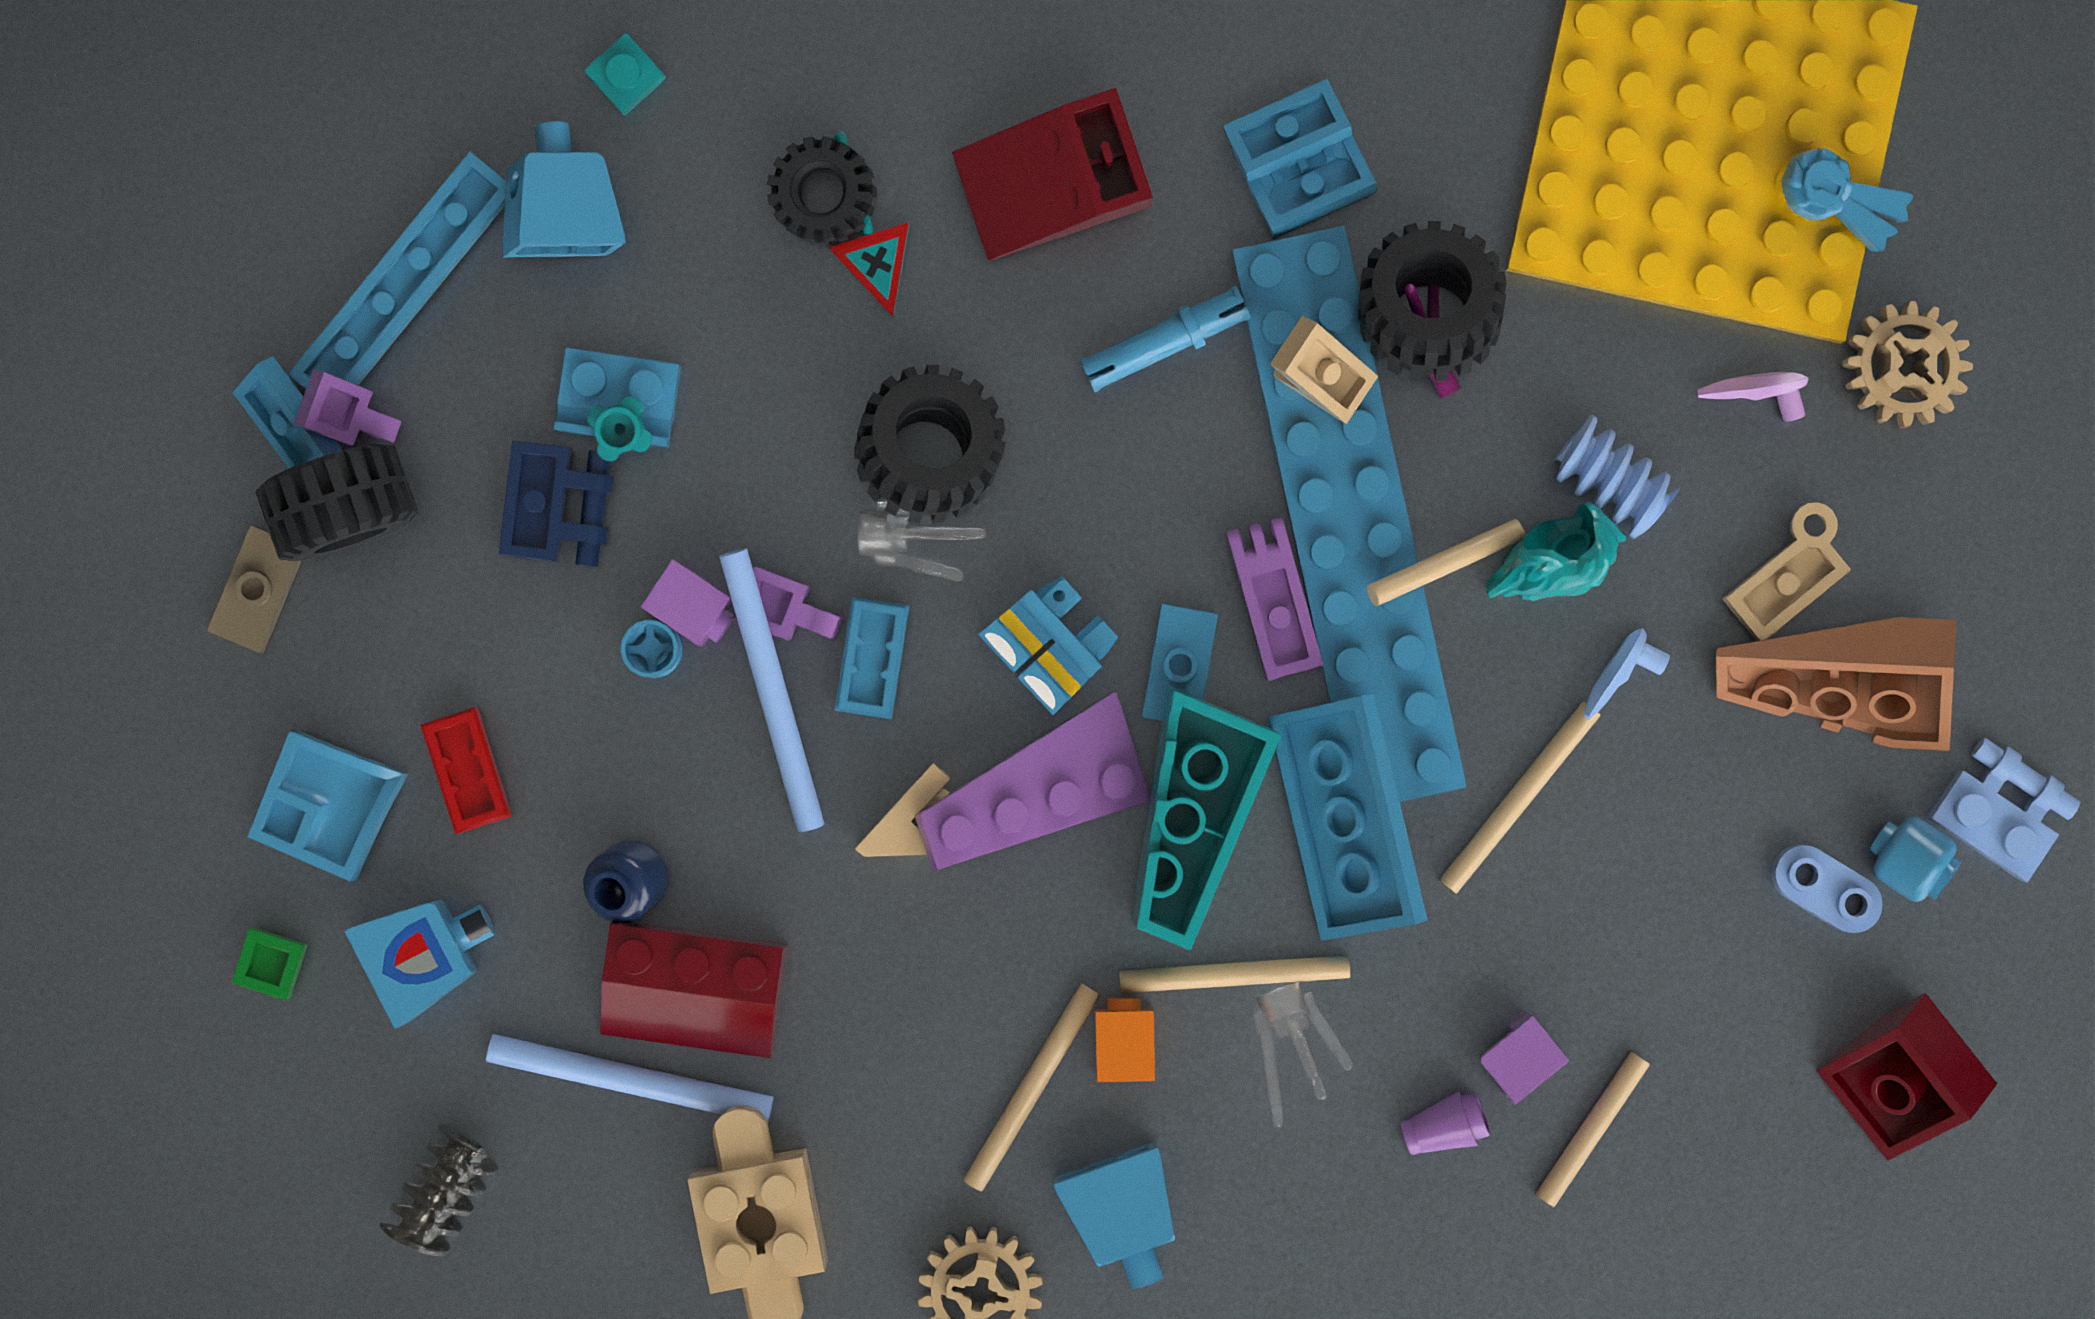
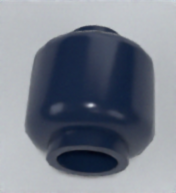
[583,840,669,924]

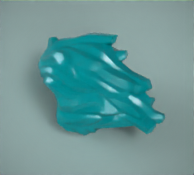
[1486,502,1627,601]

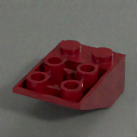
[952,88,1153,262]

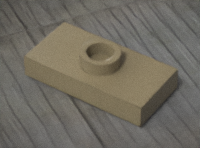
[207,525,302,653]

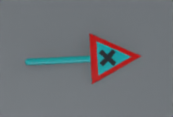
[828,131,910,317]

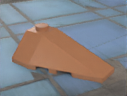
[1716,617,1956,751]

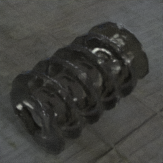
[379,1124,499,1256]

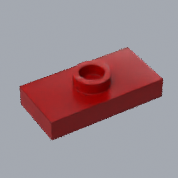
[420,707,513,834]

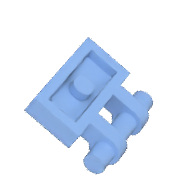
[1926,737,2081,883]

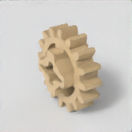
[1842,301,1973,428]
[918,1226,1043,1319]

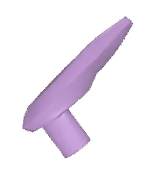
[1697,372,1809,422]

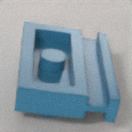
[553,348,681,448]

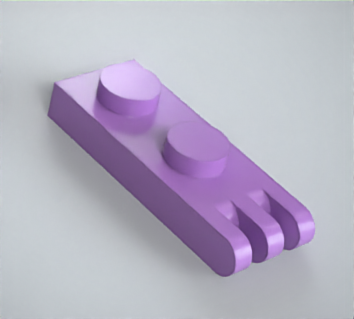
[1226,516,1324,681]

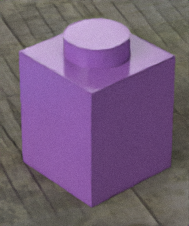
[641,559,736,647]

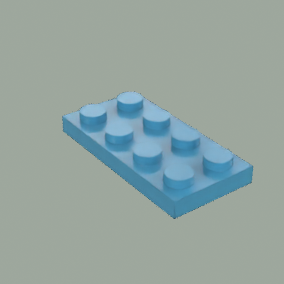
[1268,693,1427,941]

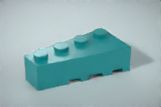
[1131,685,1282,951]

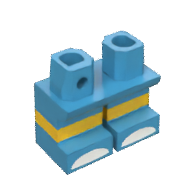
[978,576,1118,715]

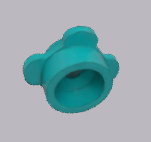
[587,396,653,461]

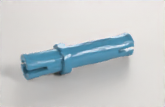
[1080,285,1251,392]

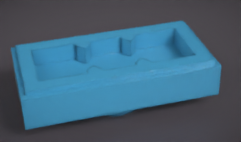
[834,597,910,719]
[1142,604,1218,721]

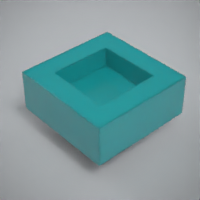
[584,32,667,117]

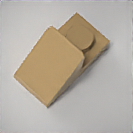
[1270,316,1378,424]
[855,762,951,857]

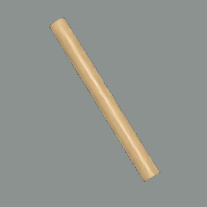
[1439,701,1601,894]
[1119,955,1350,993]
[963,982,1101,1192]

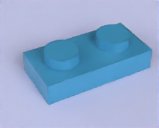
[232,356,342,468]

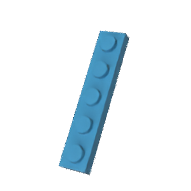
[288,151,507,389]

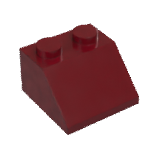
[1817,993,1998,1161]

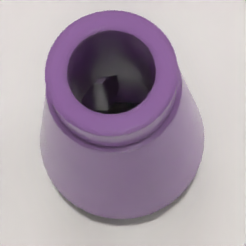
[1401,1091,1491,1155]

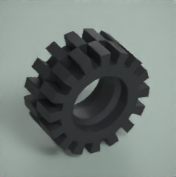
[767,136,877,245]

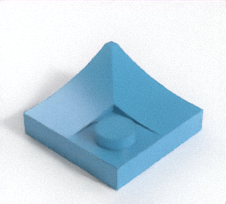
[247,730,408,882]

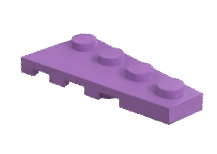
[915,691,1150,871]

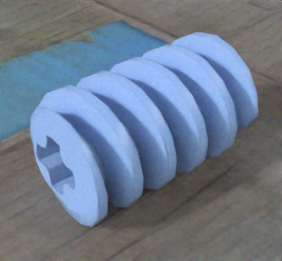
[1552,415,1681,539]

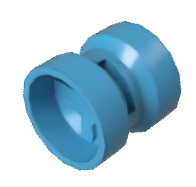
[620,620,684,678]

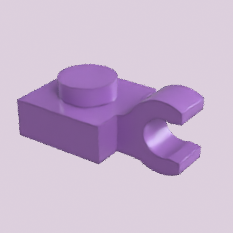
[294,370,402,446]
[734,566,844,641]

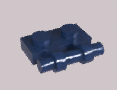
[498,440,614,567]

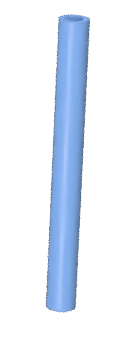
[719,548,825,832]
[486,1034,774,1123]

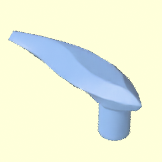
[1583,628,1670,719]

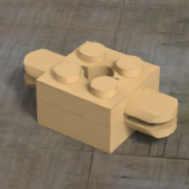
[687,1105,828,1319]

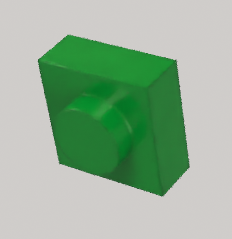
[231,927,308,1001]

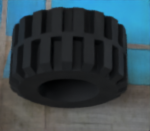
[1358,221,1507,382]
[854,365,1005,524]
[255,443,418,561]

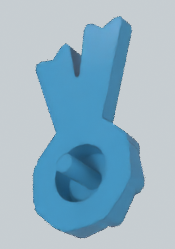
[1781,148,1913,252]

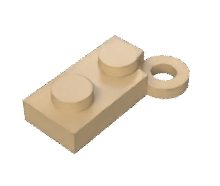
[1722,502,1851,641]

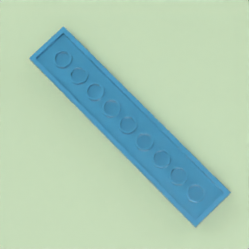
[1231,226,1467,802]

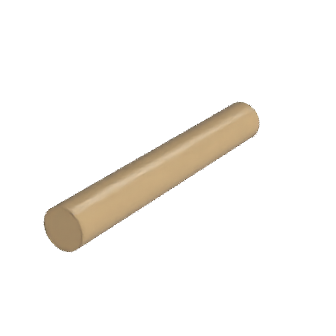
[1366,519,1525,606]
[1535,1052,1650,1207]

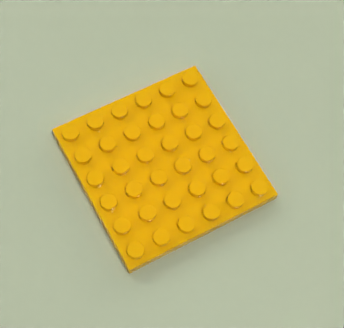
[1506,0,1918,344]

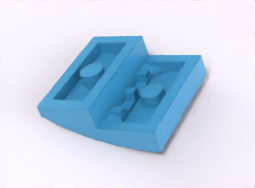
[1223,79,1377,239]

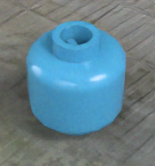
[1870,816,1961,902]

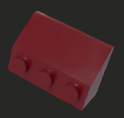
[600,922,788,1059]

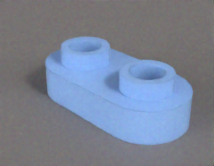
[1771,845,1883,933]

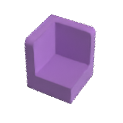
[1480,1011,1569,1105]

